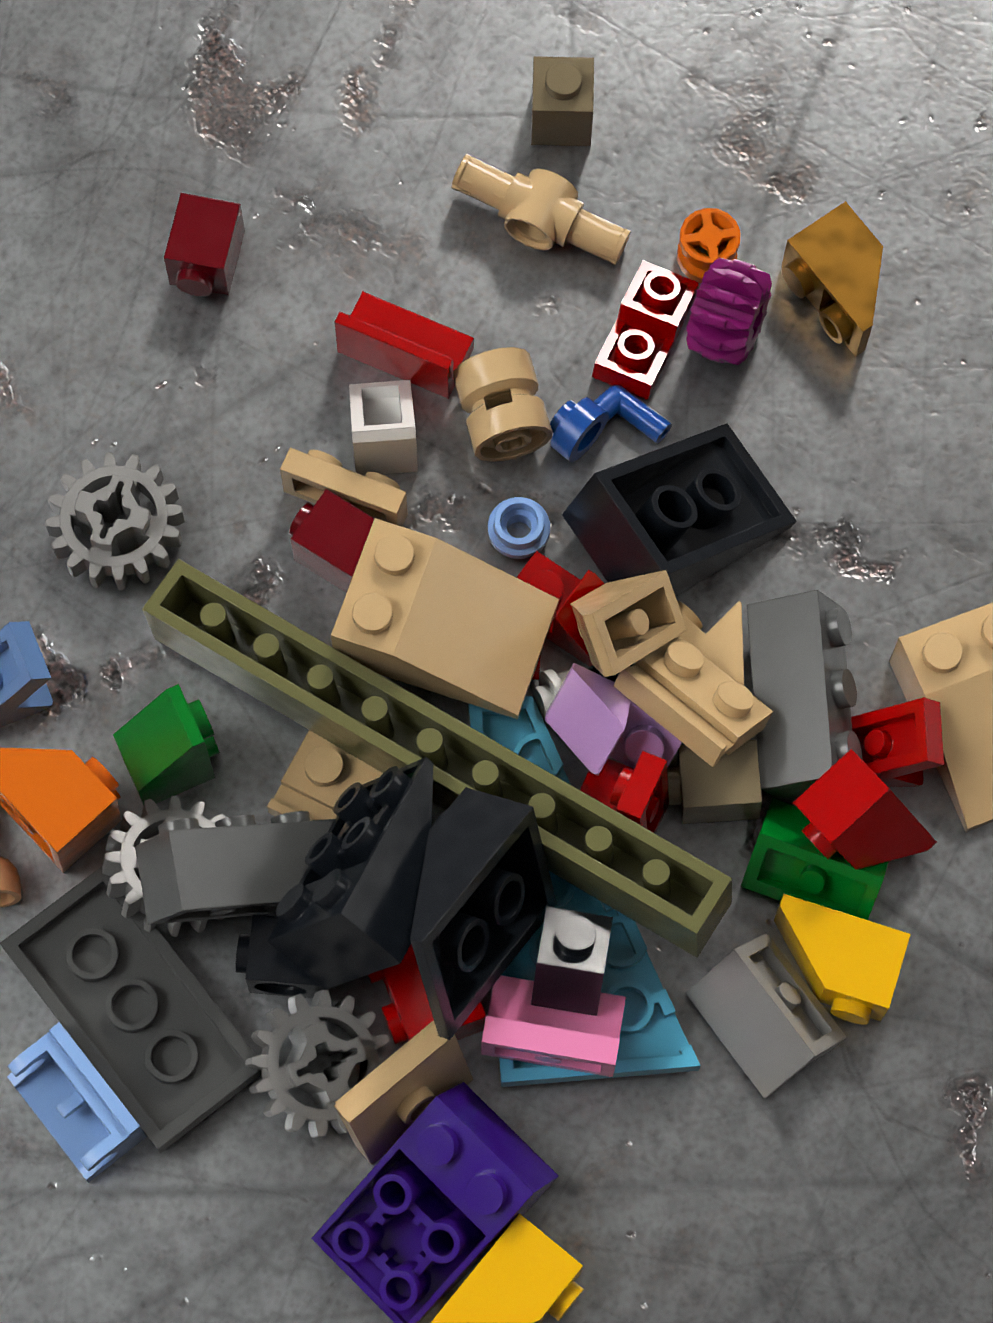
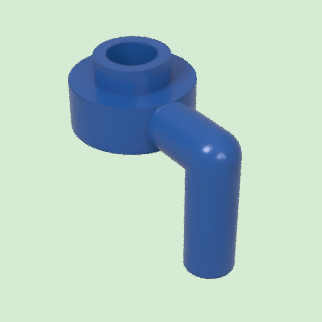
[550,385,672,462]

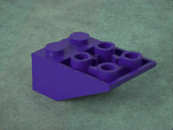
[311,1082,559,1323]

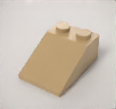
[331,518,559,719]
[889,602,993,832]

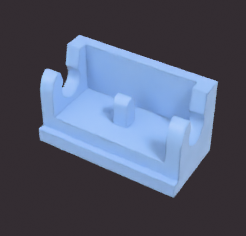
[7,1022,147,1183]

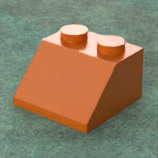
[0,747,121,873]

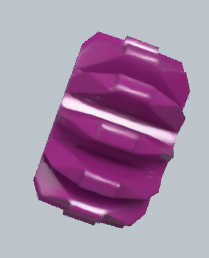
[686,257,772,365]

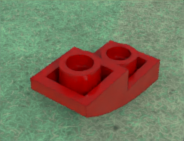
[592,260,699,400]

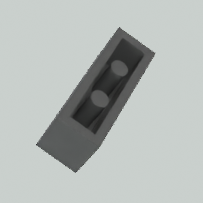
[747,590,862,803]
[135,811,335,925]

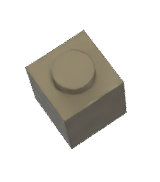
[531,56,594,146]
[667,740,762,824]

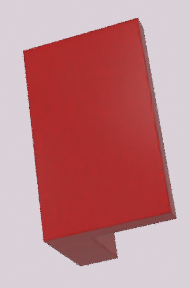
[334,291,474,399]

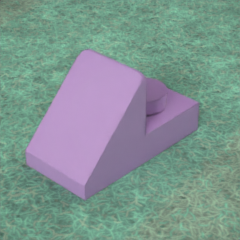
[545,663,682,776]

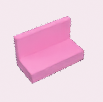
[481,975,626,1077]

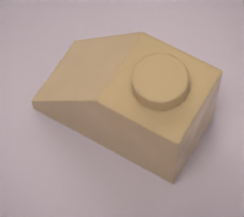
[571,570,687,677]

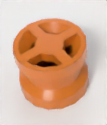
[677,208,740,283]

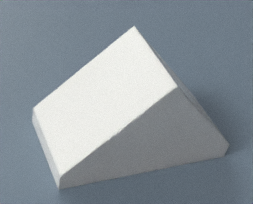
[349,380,418,476]

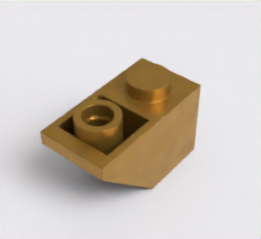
[781,201,883,357]

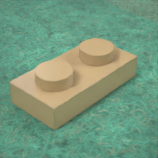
[280,448,408,527]

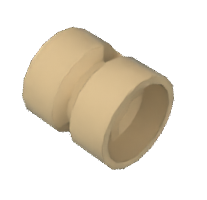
[453,347,552,462]

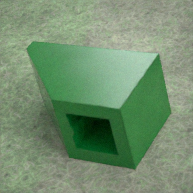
[113,684,220,806]

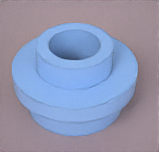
[488,497,550,559]

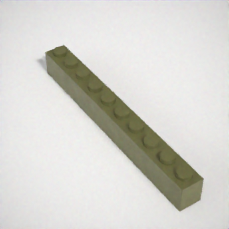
[142,559,732,957]

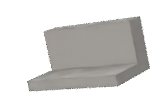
[685,933,847,1099]

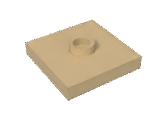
[334,1020,473,1165]

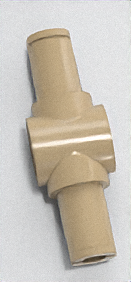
[451,154,631,265]

